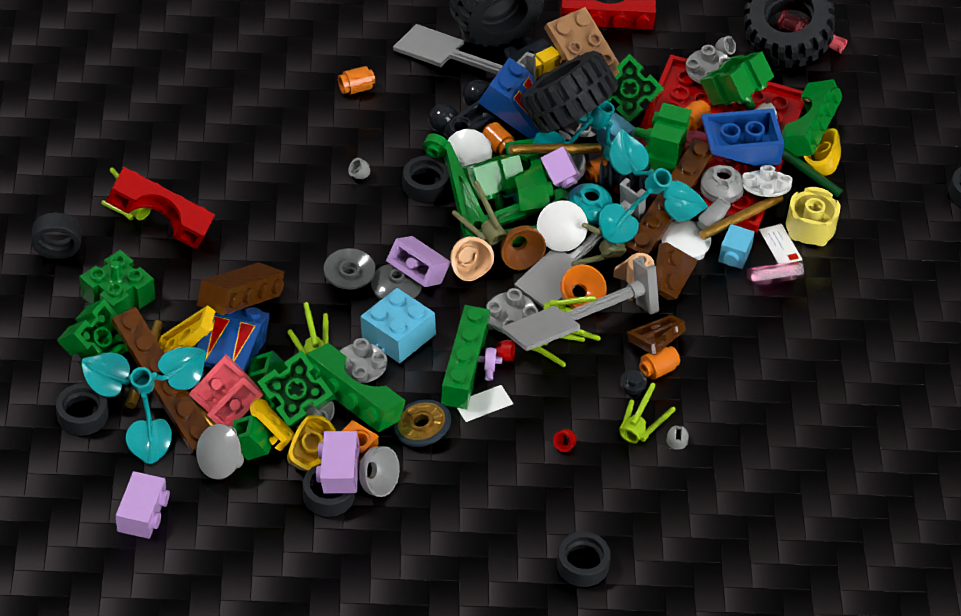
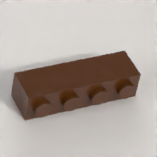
[197,262,284,315]

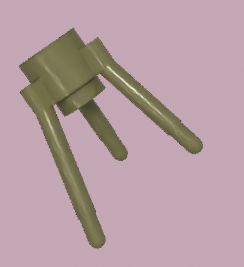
[452,181,507,246]
[571,223,627,266]

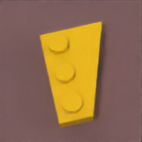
[158,305,216,353]

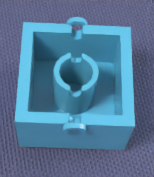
[360,288,436,363]

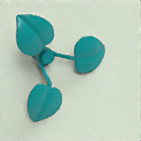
[533,100,615,161]
[598,129,708,244]
[82,347,206,464]

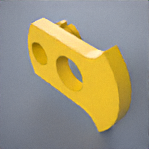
[250,398,294,451]

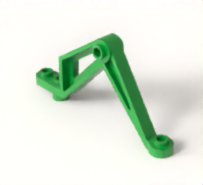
[423,134,599,247]

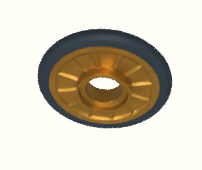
[393,400,451,447]

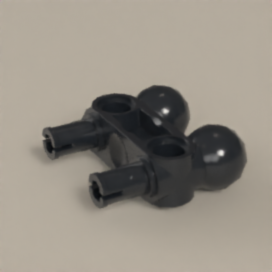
[428,80,522,141]

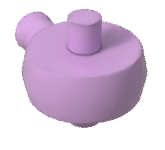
[478,347,502,381]

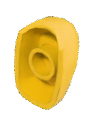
[804,128,841,176]
[287,415,336,472]

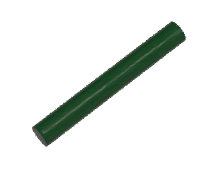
[782,148,843,198]

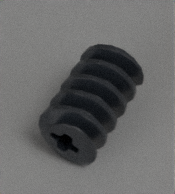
[598,159,651,192]

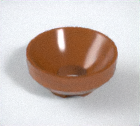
[500,226,546,270]

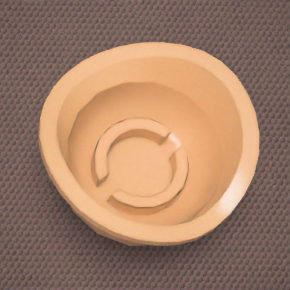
[450,236,494,281]

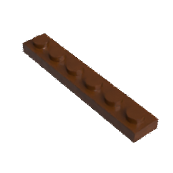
[625,137,715,256]
[112,307,209,454]

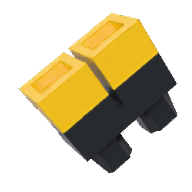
[503,36,561,79]

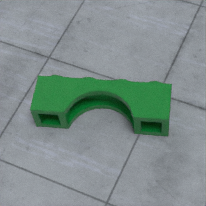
[781,79,842,157]
[504,138,554,211]
[441,305,490,410]
[306,343,406,433]
[232,351,288,460]

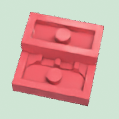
[189,354,264,426]

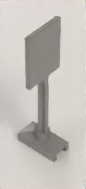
[393,24,536,80]
[514,178,646,308]
[501,257,659,351]

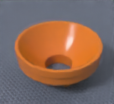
[560,264,607,309]

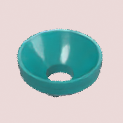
[567,183,613,225]

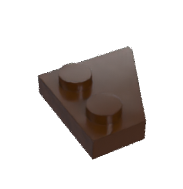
[656,242,697,300]
[627,314,686,355]

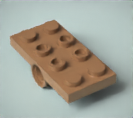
[544,7,620,101]

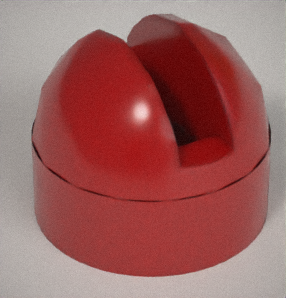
[496,340,515,361]
[553,429,577,452]

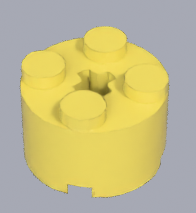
[786,187,840,246]

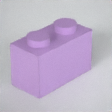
[541,146,581,190]
[386,236,451,287]
[316,431,360,493]
[116,471,170,539]

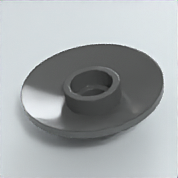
[324,248,375,290]
[371,264,422,300]

